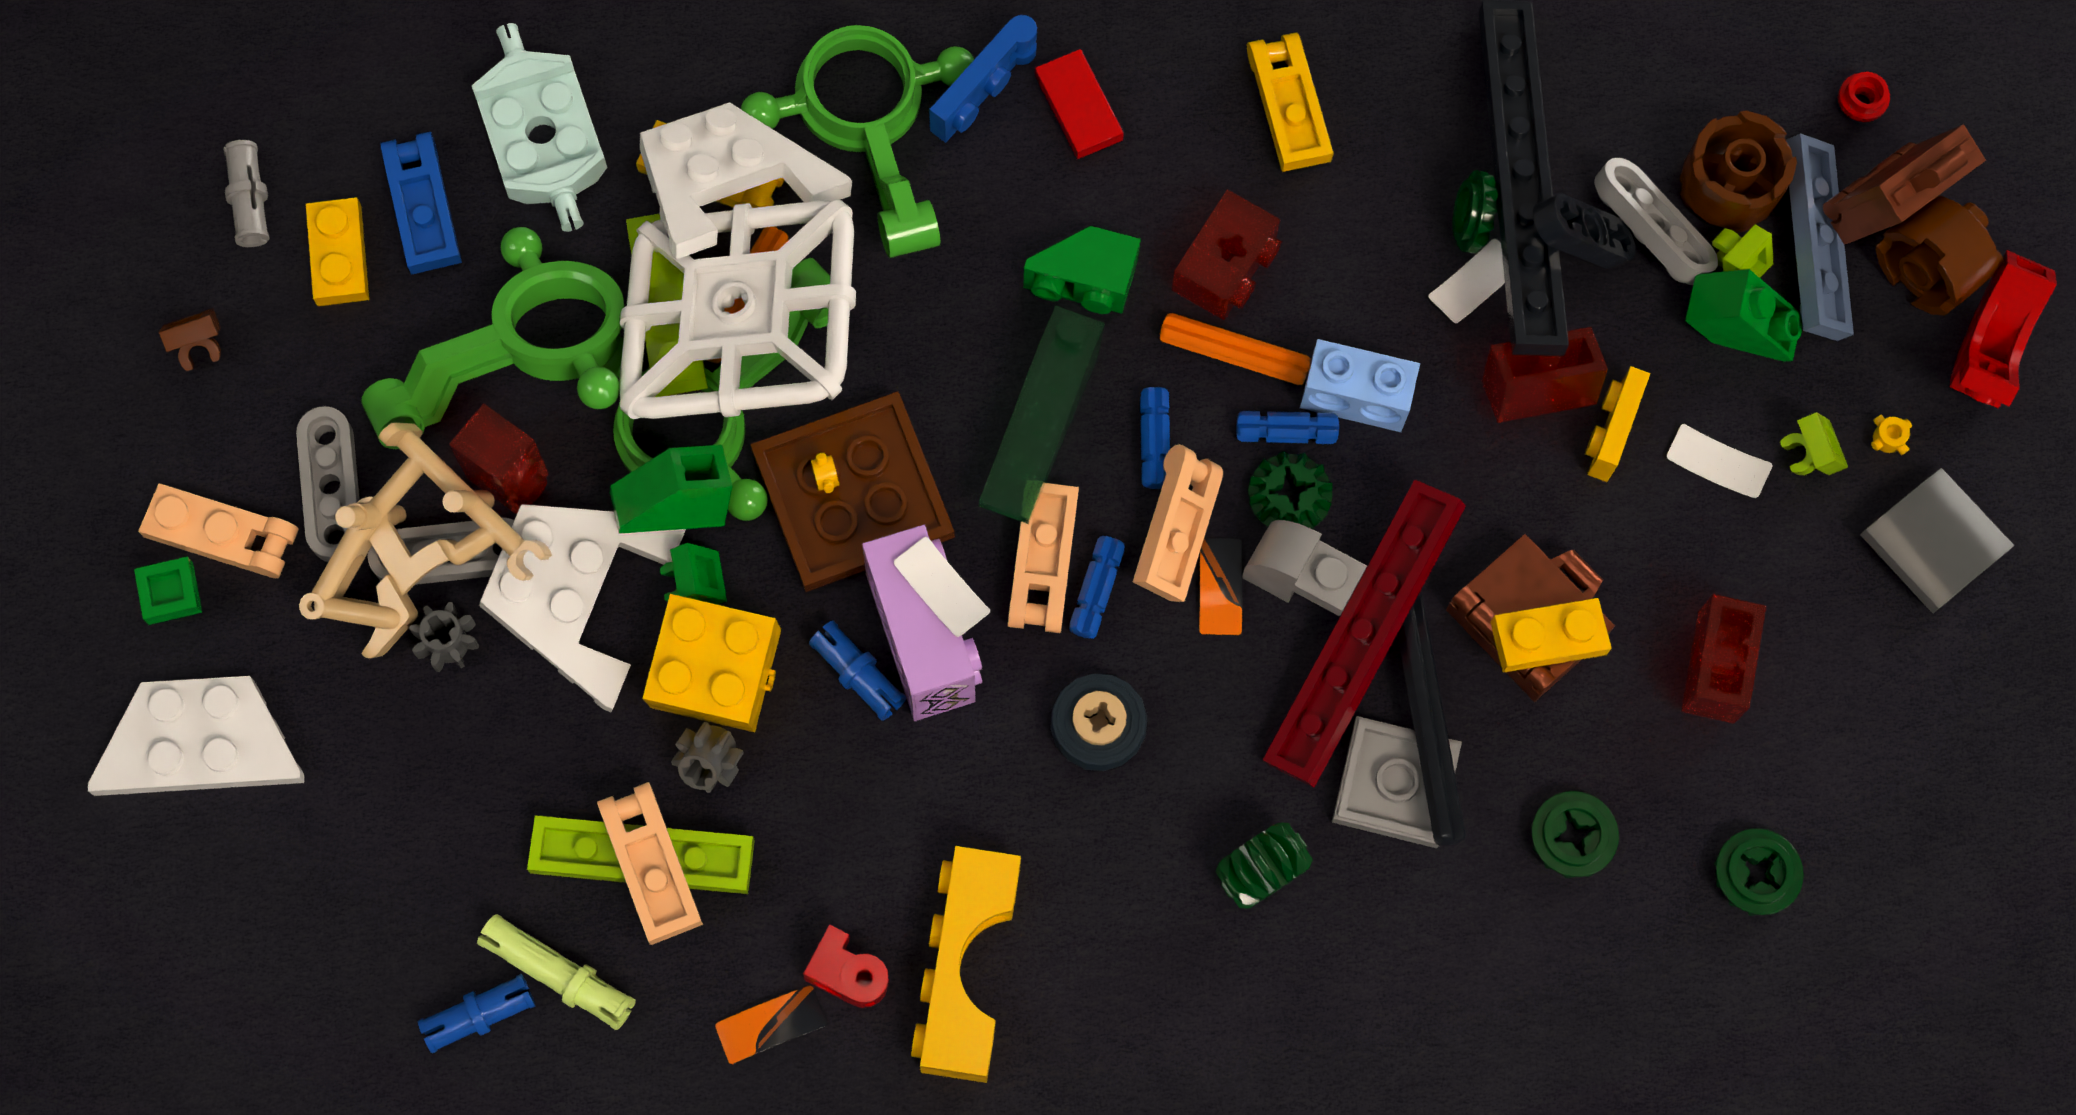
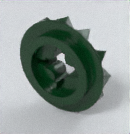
[1452,170,1498,254]
[1248,451,1333,529]
[1530,791,1619,878]
[1714,829,1804,916]

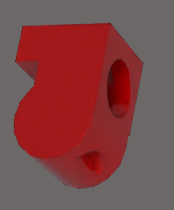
[803,925,889,1008]

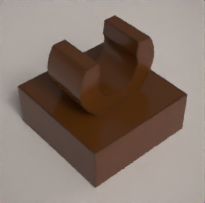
[159,308,221,371]

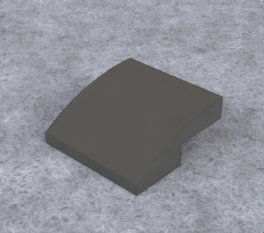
[1860,468,2014,613]

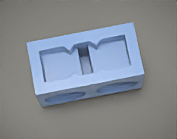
[1300,339,1420,432]

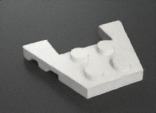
[640,103,852,260]
[479,504,686,712]

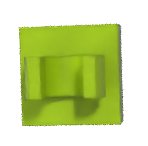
[1712,224,1773,278]
[1780,412,1848,475]

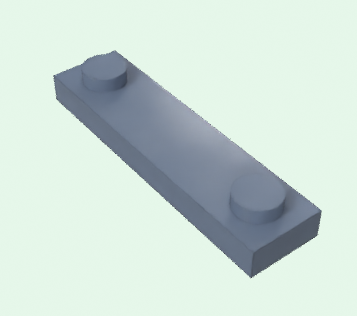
[1786,133,1854,341]

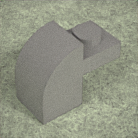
[1242,520,1367,616]

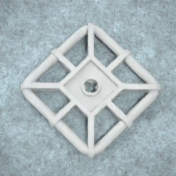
[619,200,856,419]

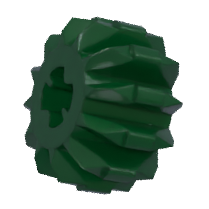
[1215,823,1313,908]

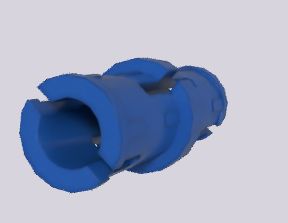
[809,621,907,721]
[418,974,536,1053]

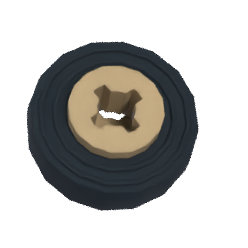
[1051,673,1147,771]

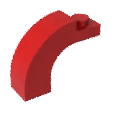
[1950,250,2057,409]

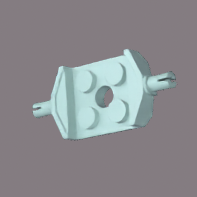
[472,23,607,232]

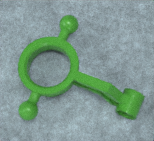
[741,25,974,258]
[361,227,625,449]
[602,258,830,521]

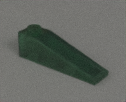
[979,306,1105,524]

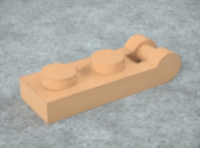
[1133,444,1223,602]
[1008,481,1079,633]
[138,483,299,578]
[597,782,703,945]

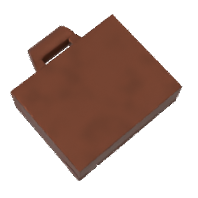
[1823,124,1986,245]
[1446,534,1615,702]

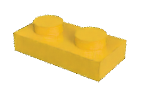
[306,197,369,306]
[1585,366,1650,482]
[1490,598,1612,673]

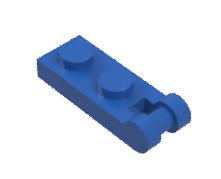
[929,15,1037,143]
[380,131,462,275]

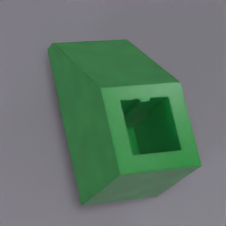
[1023,226,1141,314]
[1685,269,1802,362]
[610,445,732,534]

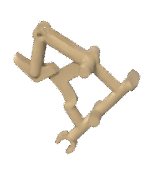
[299,423,552,658]

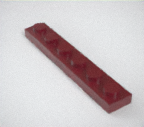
[1263,480,1466,788]

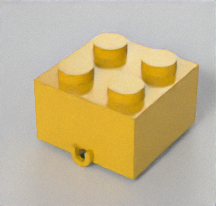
[642,594,781,732]

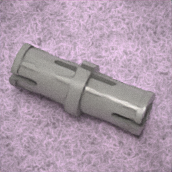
[223,140,270,247]

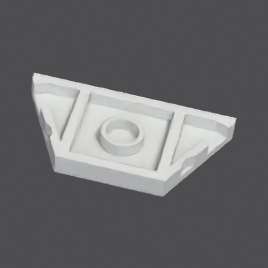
[88,676,304,796]

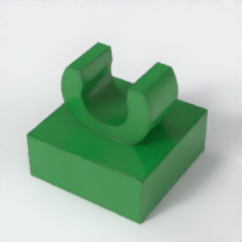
[660,543,727,605]
[134,556,202,625]

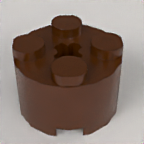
[1680,111,1797,232]
[1875,196,2004,316]

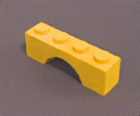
[911,846,1021,1083]

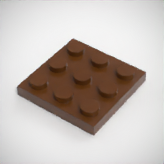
[750,391,955,592]

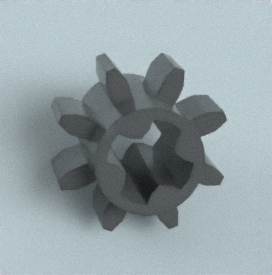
[409,602,479,672]
[671,722,743,793]

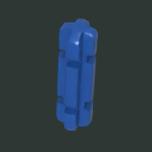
[1140,387,1170,489]
[1236,411,1339,444]
[1069,536,1125,639]

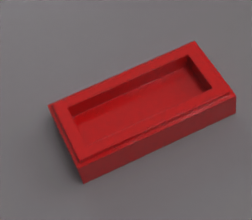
[1035,49,1124,159]

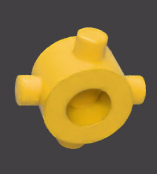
[1871,415,1912,455]
[811,453,839,493]

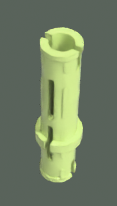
[477,914,636,1030]

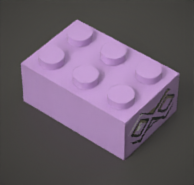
[862,525,982,721]

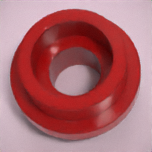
[1838,72,1890,122]

